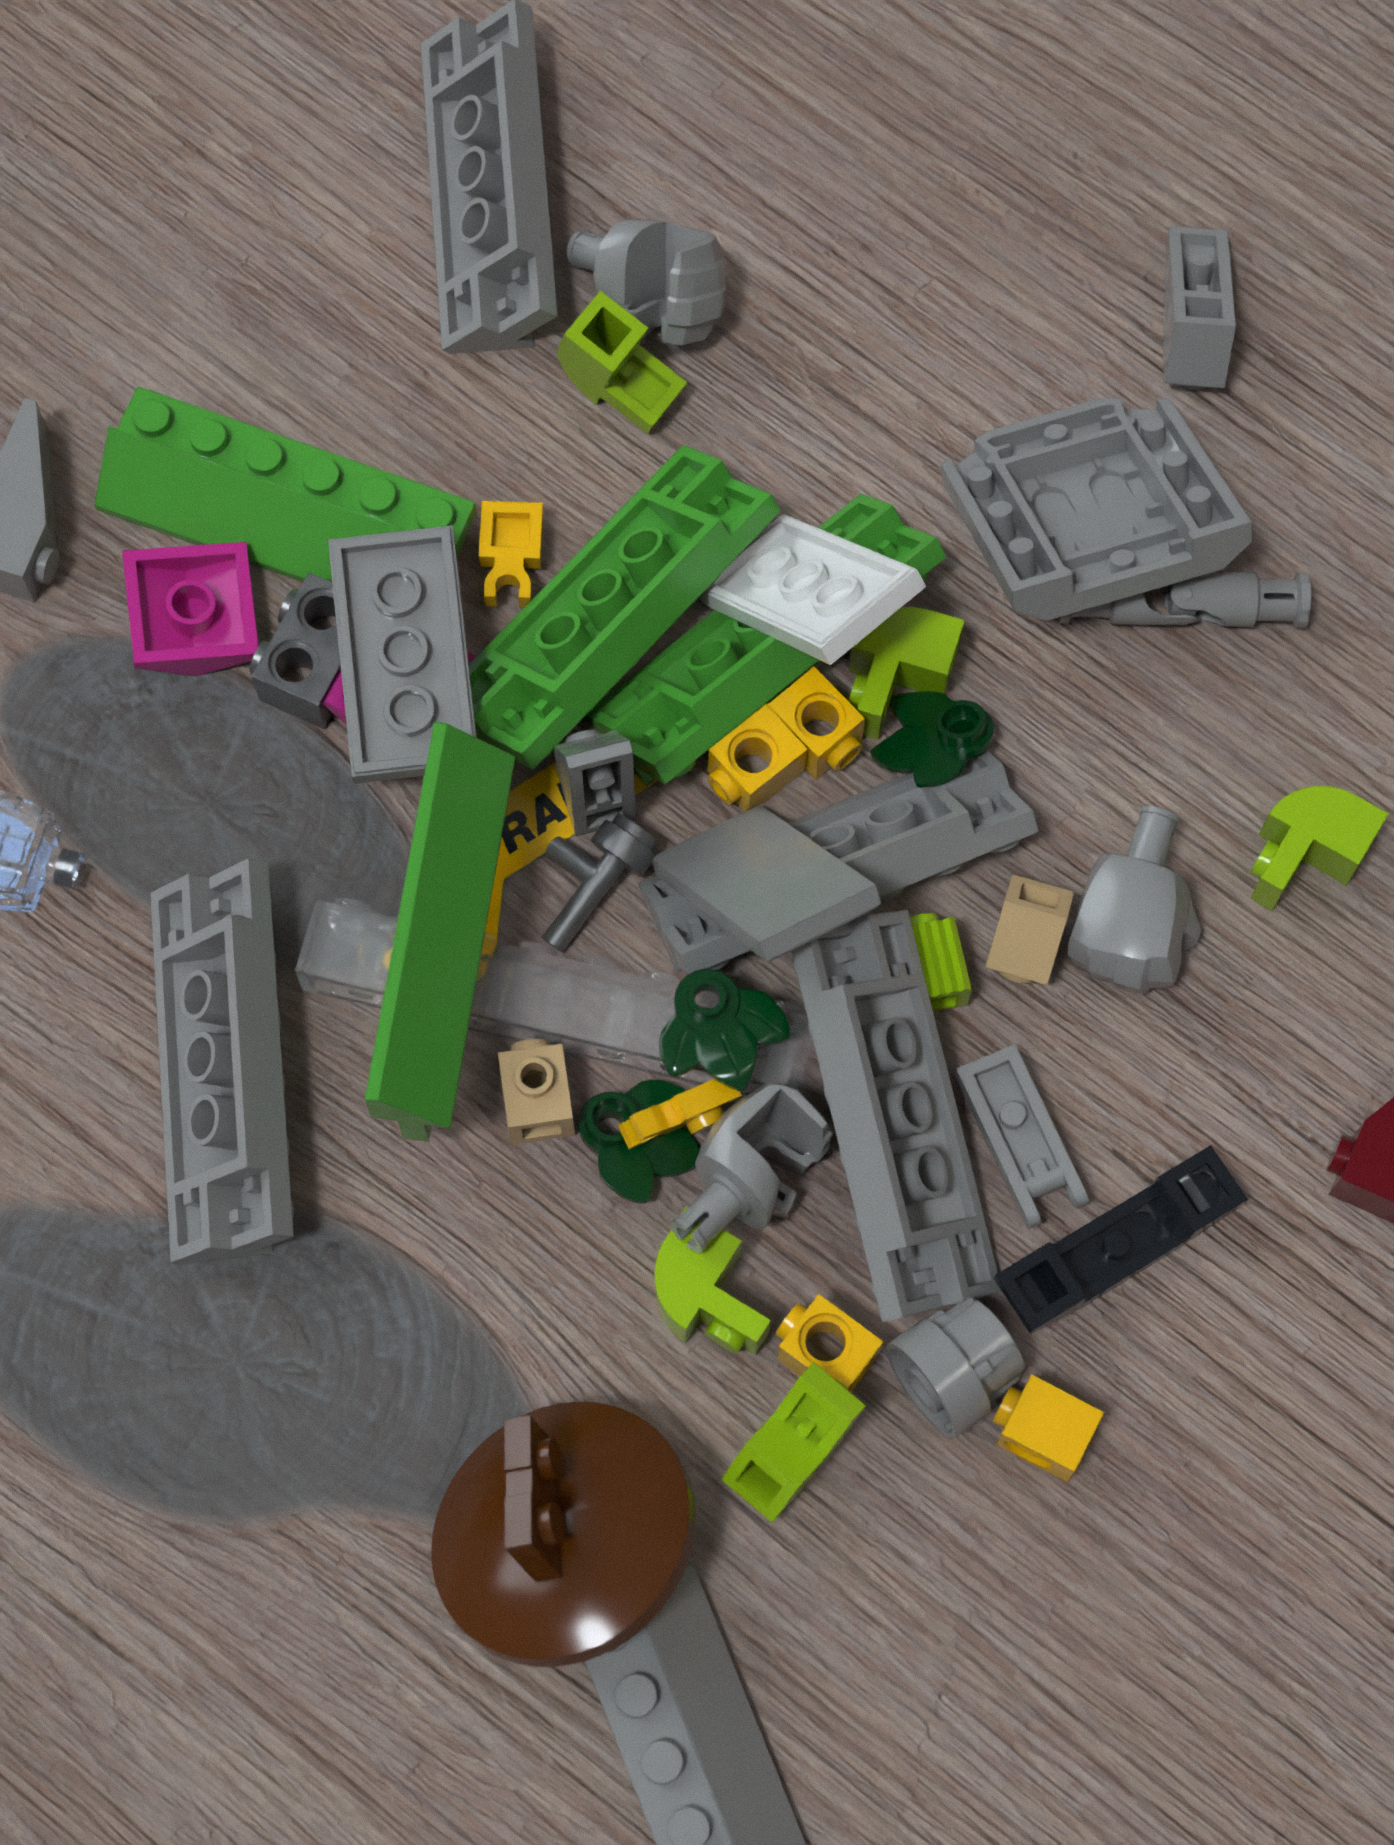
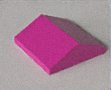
[122,542,259,676]

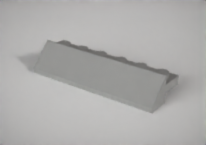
[421,0,558,354]
[638,750,1039,976]
[150,858,294,1264]
[791,910,1002,1322]
[585,1565,806,1845]

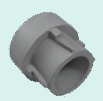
[886,1297,1025,1439]

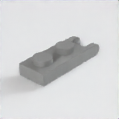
[954,1044,1089,1229]

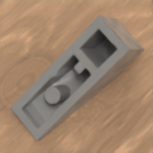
[1163,226,1236,390]
[0,397,59,603]
[554,730,636,836]

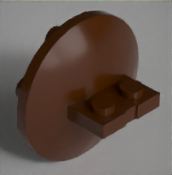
[431,1402,696,1667]

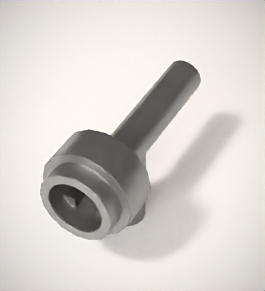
[541,813,658,953]

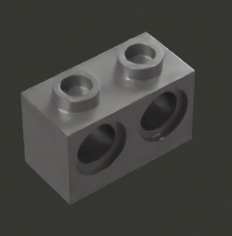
[250,572,341,729]

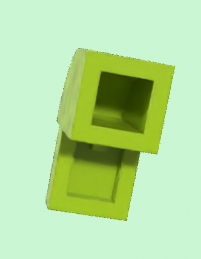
[557,290,687,434]
[848,607,965,740]
[1250,786,1389,911]
[654,1207,771,1356]
[721,1362,866,1523]

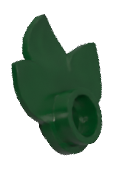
[870,691,994,788]
[659,969,790,1091]
[578,1080,700,1204]

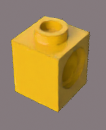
[768,666,865,780]
[707,704,808,812]
[775,1294,883,1393]
[992,1374,1104,1482]

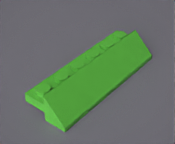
[94,386,477,582]
[469,445,781,770]
[585,493,947,786]
[365,722,515,1142]

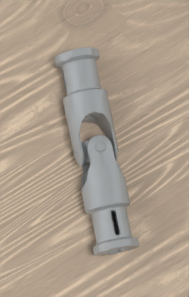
[1058,571,1311,628]

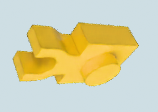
[478,501,544,608]
[618,1079,742,1149]

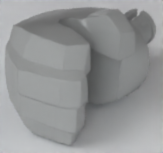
[567,219,726,345]
[1068,805,1201,995]
[670,1083,833,1254]

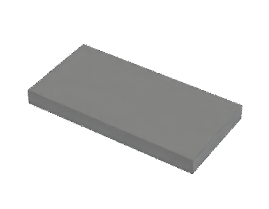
[328,525,477,784]
[652,804,881,962]

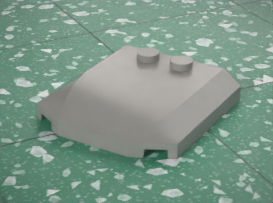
[941,398,1252,621]

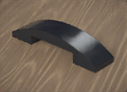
[993,1145,1248,1334]

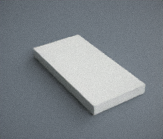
[699,514,926,665]

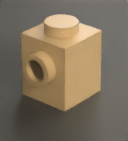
[985,874,1074,985]
[498,1039,575,1144]

